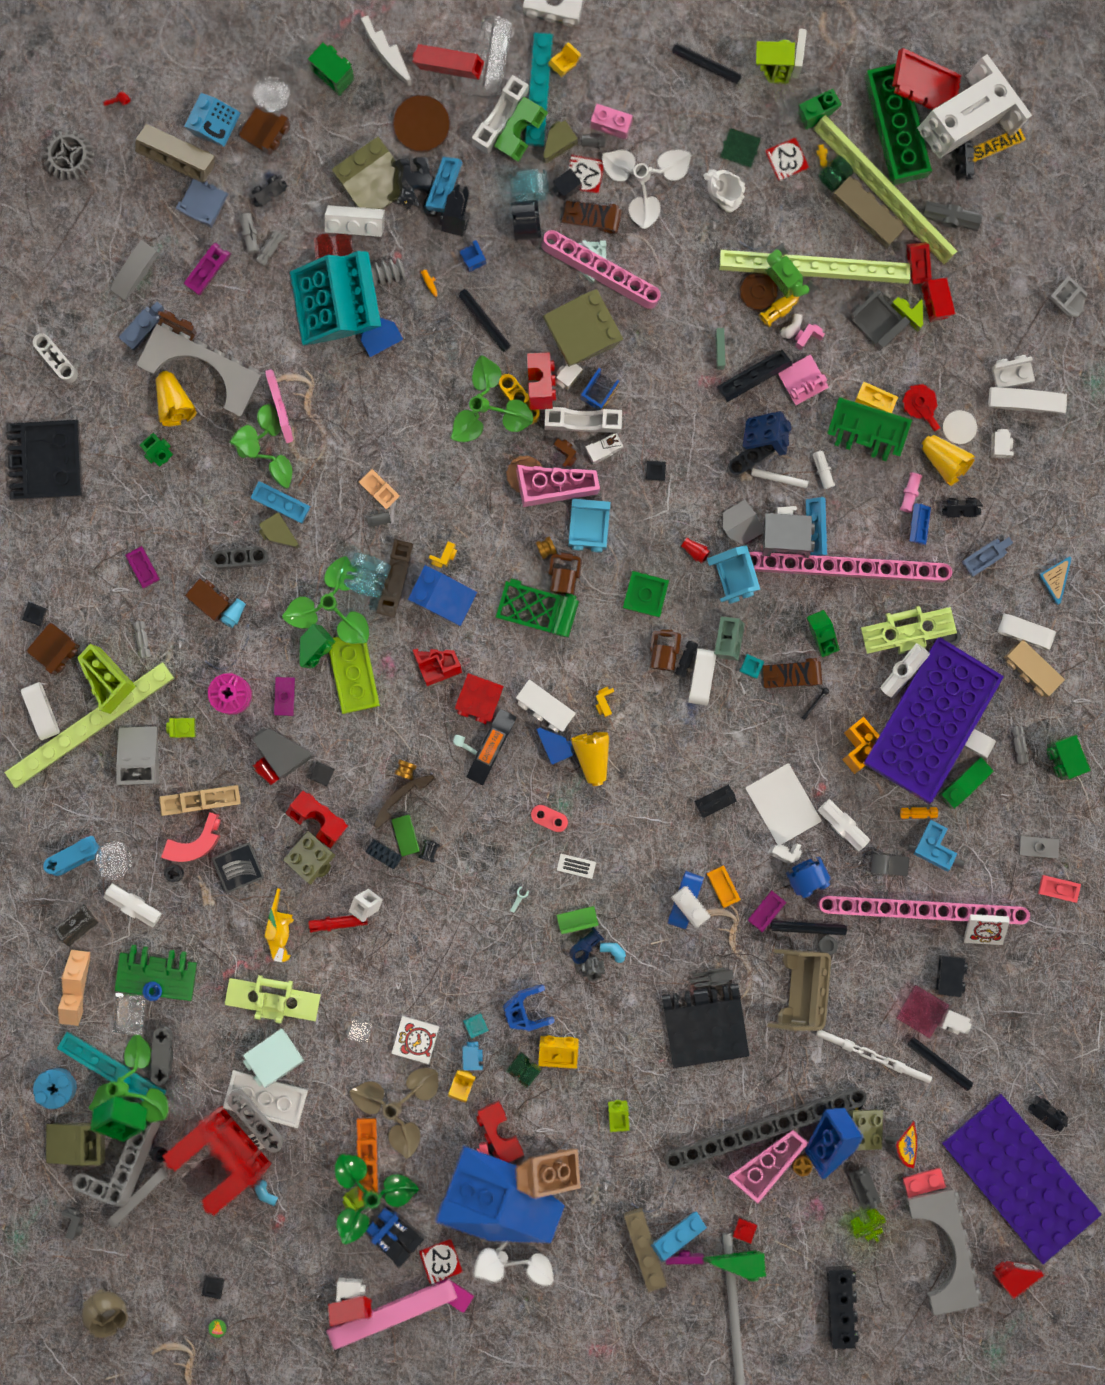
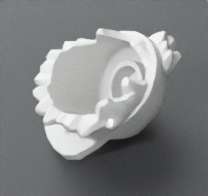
[703,169,746,212]

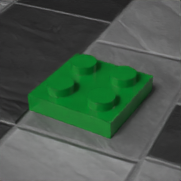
[623,571,669,618]

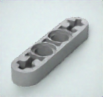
[227,1089,284,1153]
[107,1168,168,1228]

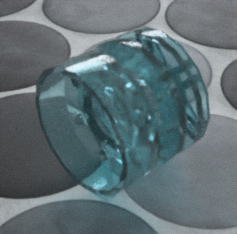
[343,553,391,598]

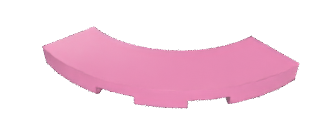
[265,369,293,443]

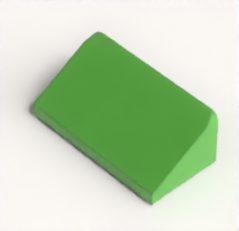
[392,814,420,857]

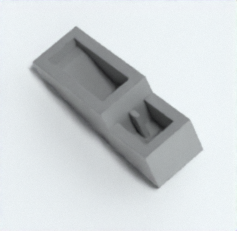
[110,240,159,301]

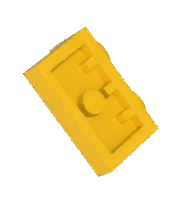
[855,381,898,413]
[538,1035,579,1069]

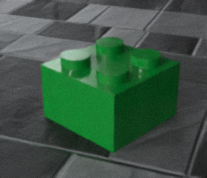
[308,42,354,96]
[1046,735,1091,780]
[90,1096,148,1142]

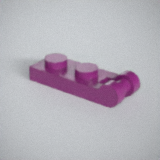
[183,242,231,296]

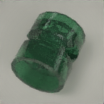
[818,155,854,192]
[505,1052,542,1088]

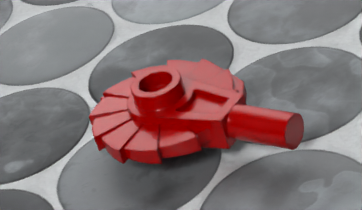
[902,384,940,432]

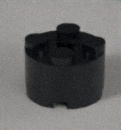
[511,200,542,240]

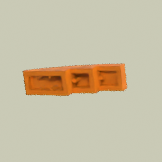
[357,1118,378,1201]

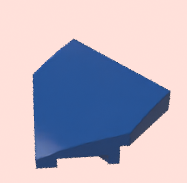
[360,317,404,357]

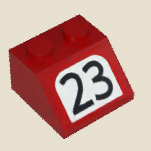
[992,1261,1045,1299]

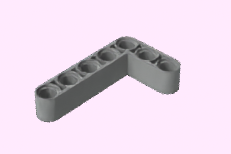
[72,1120,160,1207]

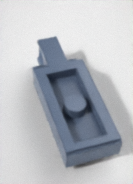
[119,302,164,351]
[961,537,1013,577]

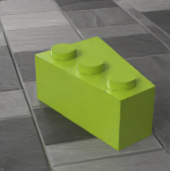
[756,40,795,84]

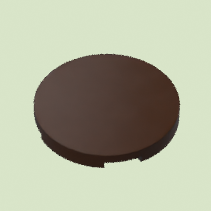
[393,95,450,153]

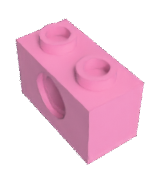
[590,104,633,140]

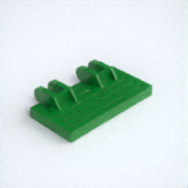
[827,397,912,461]
[115,945,198,1001]

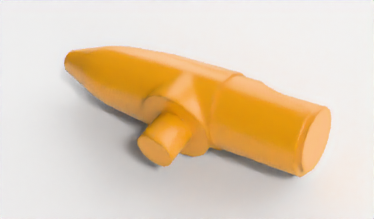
[421,269,438,297]

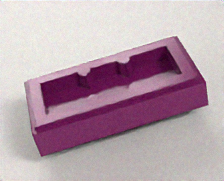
[125,546,160,589]
[274,677,296,716]
[747,890,787,932]
[665,1250,705,1265]

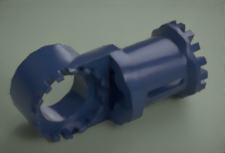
[569,927,604,964]

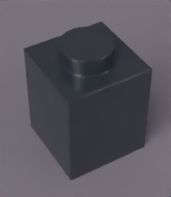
[552,168,582,201]

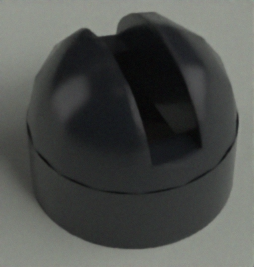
[150,1146,167,1163]

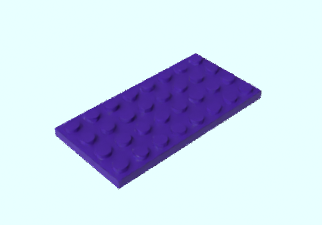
[863,637,1004,805]
[942,1093,1102,1265]

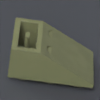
[46,1123,105,1165]

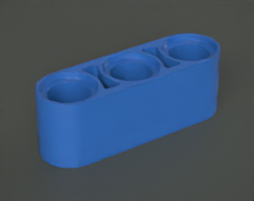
[667,871,704,930]

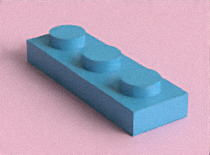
[425,157,462,212]
[250,481,311,524]
[806,497,827,556]
[651,1211,707,1262]

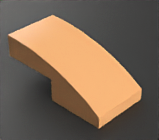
[358,469,399,510]

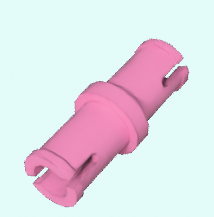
[900,473,922,513]

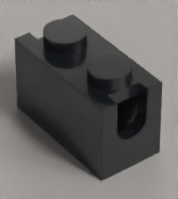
[935,955,968,997]

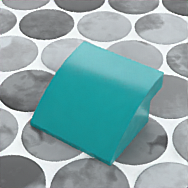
[290,251,381,345]

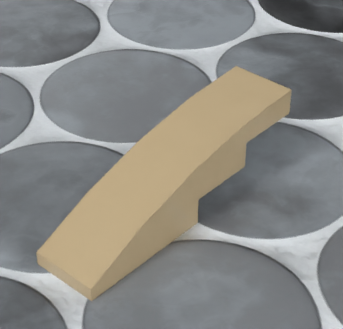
[158,785,241,816]

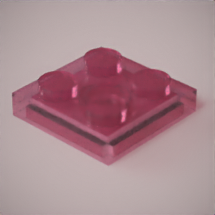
[896,985,949,1038]

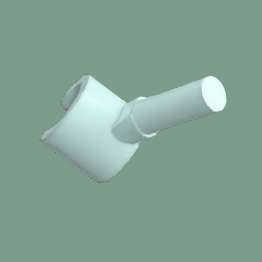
[453,735,477,755]
[510,887,529,913]

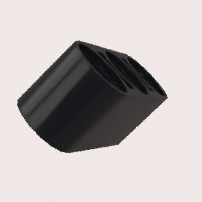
[727,446,776,477]

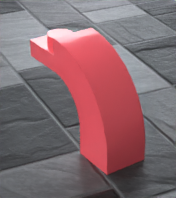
[161,812,221,862]

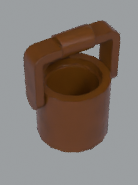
[549,553,582,595]
[650,629,681,671]

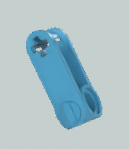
[43,836,102,876]

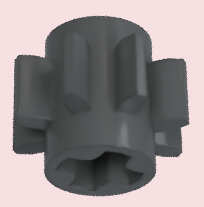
[581,957,605,981]

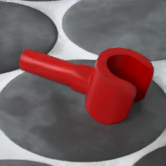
[103,92,131,106]

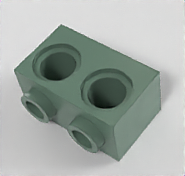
[714,617,745,661]

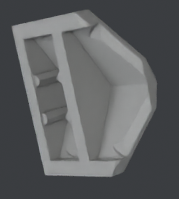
[1049,276,1087,317]
[723,499,763,545]

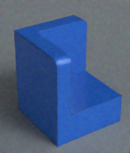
[460,240,486,272]

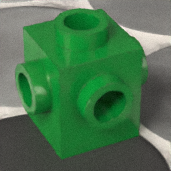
[139,432,174,467]

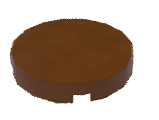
[740,273,778,311]

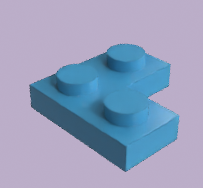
[914,820,957,872]

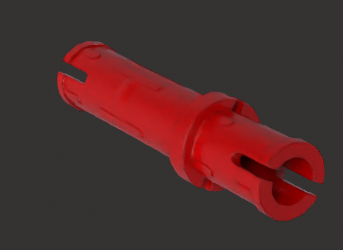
[309,915,368,933]

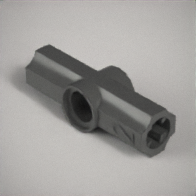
[923,201,982,231]

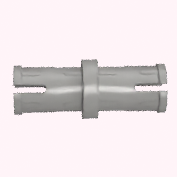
[239,213,259,254]

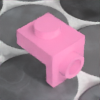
[795,324,825,350]

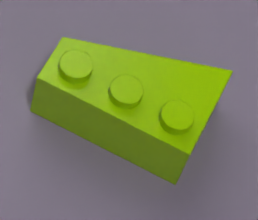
[77,644,136,714]

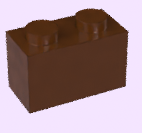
[185,579,231,622]

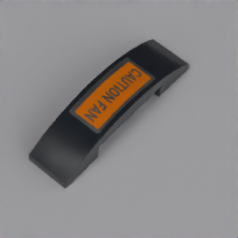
[466,709,517,786]

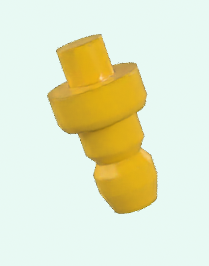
[816,144,828,167]

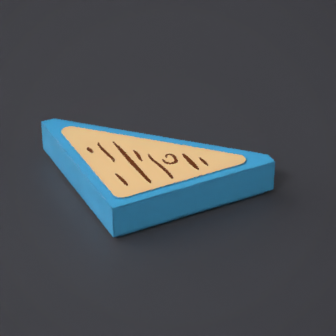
[1039,556,1072,605]

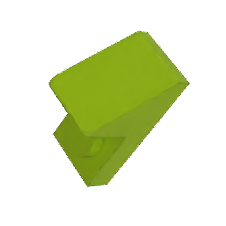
[891,297,923,332]

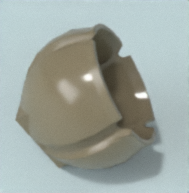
[82,1288,128,1338]

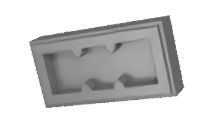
[1019,836,1060,858]

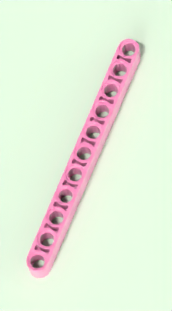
[749,552,952,582]
[817,896,1030,924]

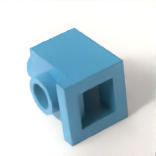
[463,1041,483,1070]

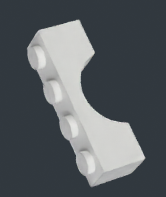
[472,75,529,155]
[545,407,622,433]

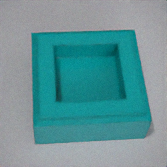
[739,654,764,679]
[463,1013,489,1039]

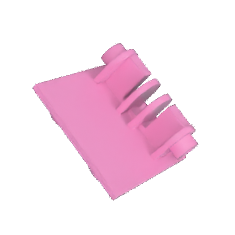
[778,354,829,405]

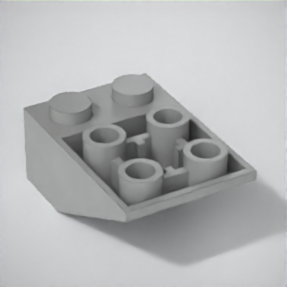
[116,726,159,785]

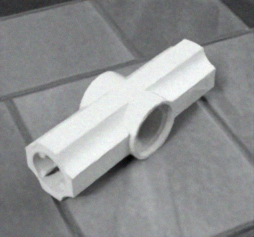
[880,643,930,699]
[817,799,870,852]
[103,884,162,928]

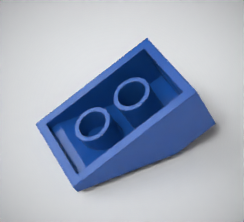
[408,565,477,627]
[804,1108,863,1179]

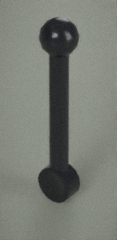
[801,688,829,720]

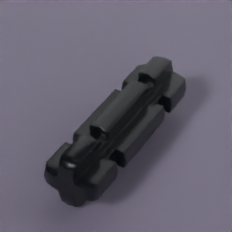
[675,641,698,678]

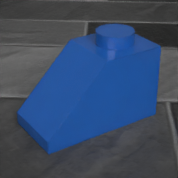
[536,728,574,765]

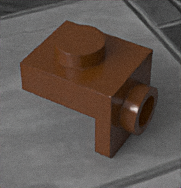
[554,438,577,469]

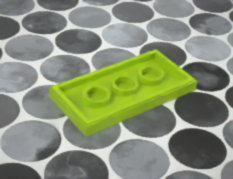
[329,637,380,714]

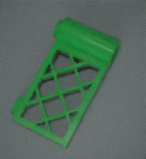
[496,578,579,638]

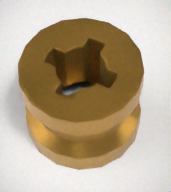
[535,536,557,559]
[394,759,417,780]
[792,1155,813,1177]

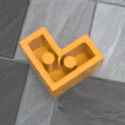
[842,717,879,774]

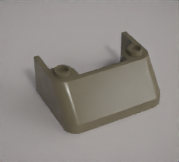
[767,949,831,1031]

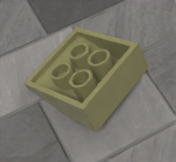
[332,136,400,209]
[543,289,623,367]

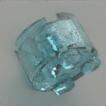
[509,169,549,202]

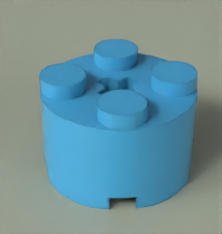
[33,1067,77,1109]

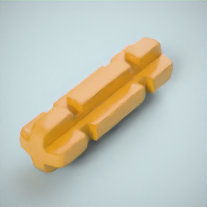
[900,807,938,819]

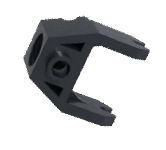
[439,184,471,237]

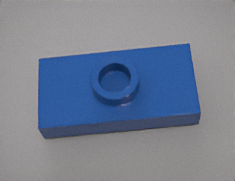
[909,504,931,545]

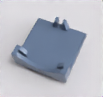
[176,179,228,228]

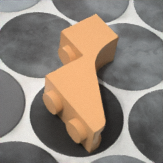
[58,950,90,1026]

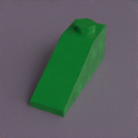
[938,757,994,809]
[703,1250,766,1282]

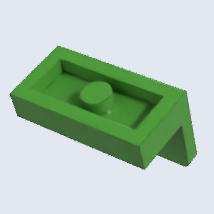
[557,906,599,934]

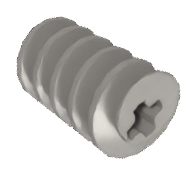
[371,258,406,287]

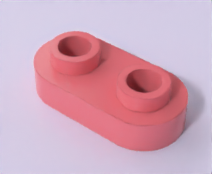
[531,805,568,832]

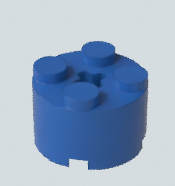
[786,857,831,898]

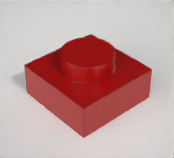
[732,1218,758,1244]

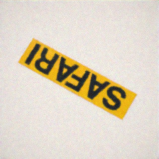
[973,129,1025,162]

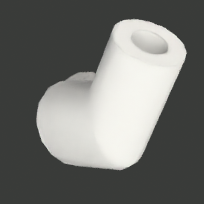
[780,314,802,339]

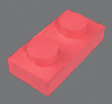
[1038,875,1081,903]
[902,1167,946,1198]

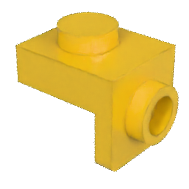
[548,42,581,77]
[429,541,457,568]
[595,687,615,717]
[448,1070,475,1103]

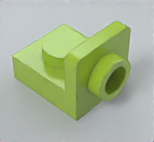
[166,718,196,738]
[608,1100,629,1132]
[342,1185,364,1211]

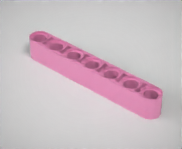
[541,230,661,309]
[326,1278,457,1349]

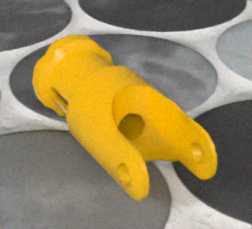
[759,295,799,327]

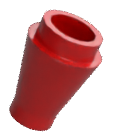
[681,538,710,564]
[252,757,280,786]

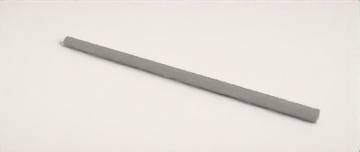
[722,1232,745,1385]

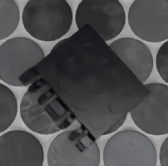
[6,420,83,501]
[662,983,750,1068]

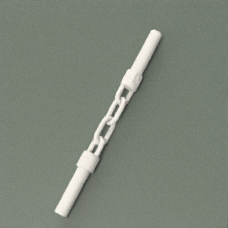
[815,1030,932,1083]

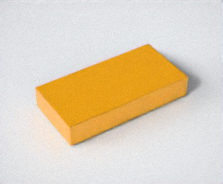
[706,865,741,908]

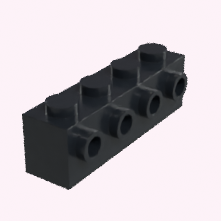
[826,1266,859,1350]

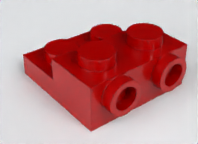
[455,673,504,724]

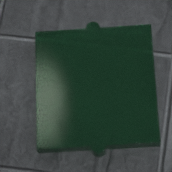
[720,128,761,168]

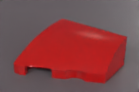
[412,649,462,686]

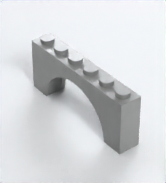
[137,323,262,418]
[905,1187,981,1316]

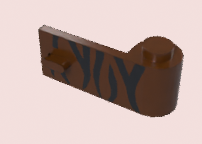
[562,200,622,234]
[763,658,822,688]

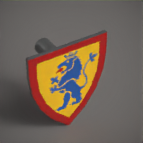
[885,1120,917,1168]

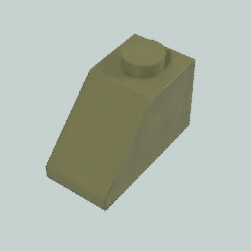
[544,120,578,164]
[259,512,300,549]

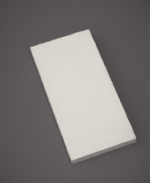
[223,1070,308,1128]

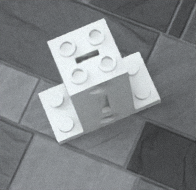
[917,54,1032,159]

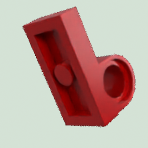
[906,242,932,284]

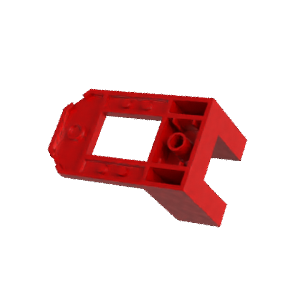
[162,1105,272,1216]

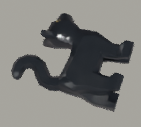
[392,157,437,216]

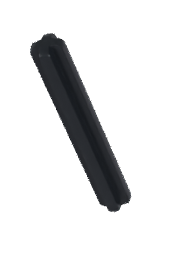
[672,43,742,84]
[458,289,511,352]
[770,921,847,935]
[907,1037,973,1091]

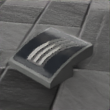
[211,842,264,894]

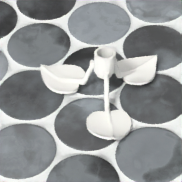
[602,150,691,229]
[474,1242,553,1286]

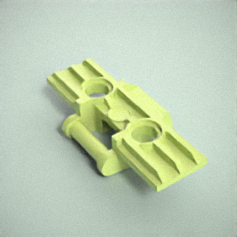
[861,606,957,654]
[225,975,321,1023]

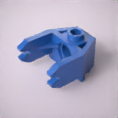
[503,984,555,1031]

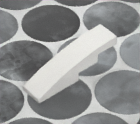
[361,16,412,86]
[988,387,1067,414]

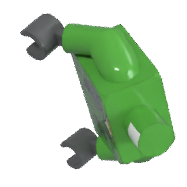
[765,243,818,298]

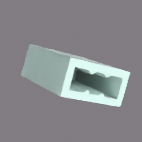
[243,1028,305,1088]

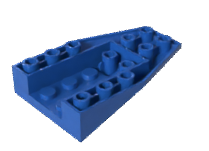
[435,1145,565,1243]

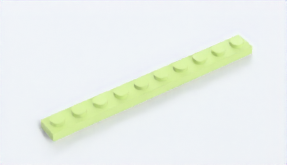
[813,115,957,265]
[720,250,910,284]
[4,662,175,788]

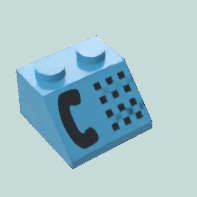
[184,93,241,147]

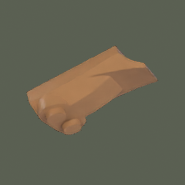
[516,1149,580,1198]

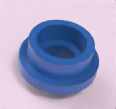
[142,982,162,1001]

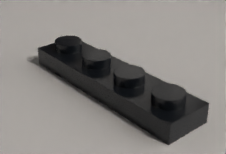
[717,349,793,402]

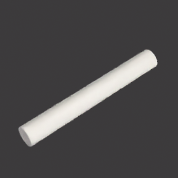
[751,468,808,488]

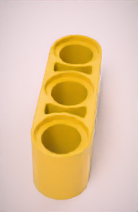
[499,374,540,424]

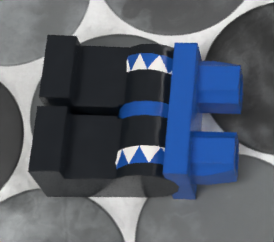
[366,1208,425,1268]

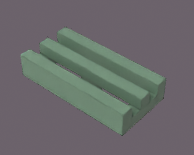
[715,328,725,370]

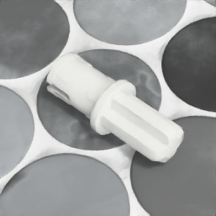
[813,451,835,489]

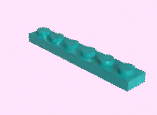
[525,32,553,147]
[57,1031,167,1101]

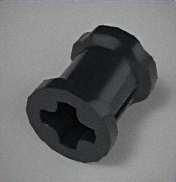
[418,839,440,863]
[164,865,184,882]

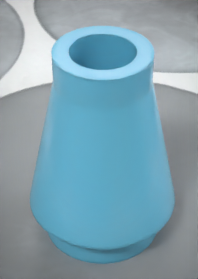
[220,598,246,628]

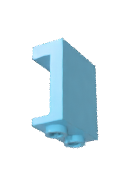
[568,499,611,552]
[707,545,760,604]

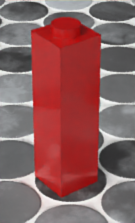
[412,44,485,80]

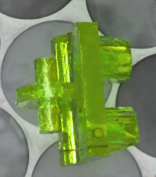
[850,1208,886,1243]

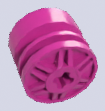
[208,673,252,715]

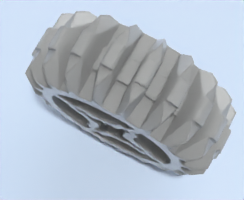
[43,129,95,182]

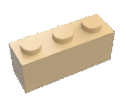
[1004,640,1065,697]

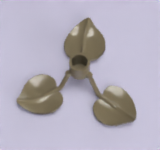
[349,1068,438,1159]

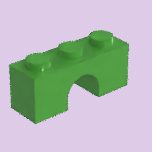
[494,96,548,162]

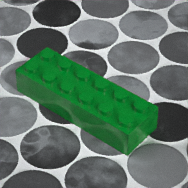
[864,64,932,185]

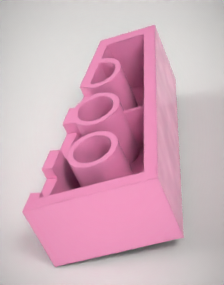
[516,465,600,507]
[728,1130,808,1203]

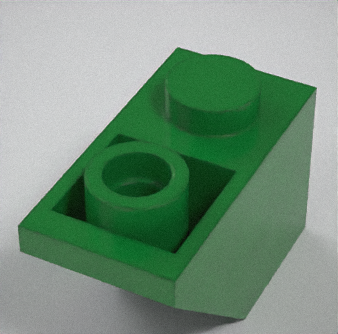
[798,88,842,130]
[807,610,840,658]
[299,624,336,669]

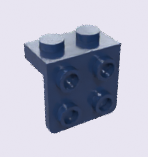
[743,411,791,456]

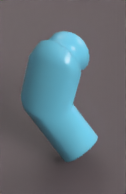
[600,943,626,963]
[254,1180,278,1206]

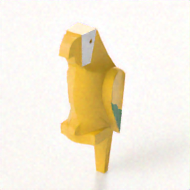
[264,888,294,962]

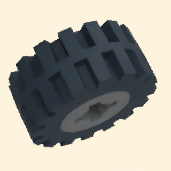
[365,839,402,870]

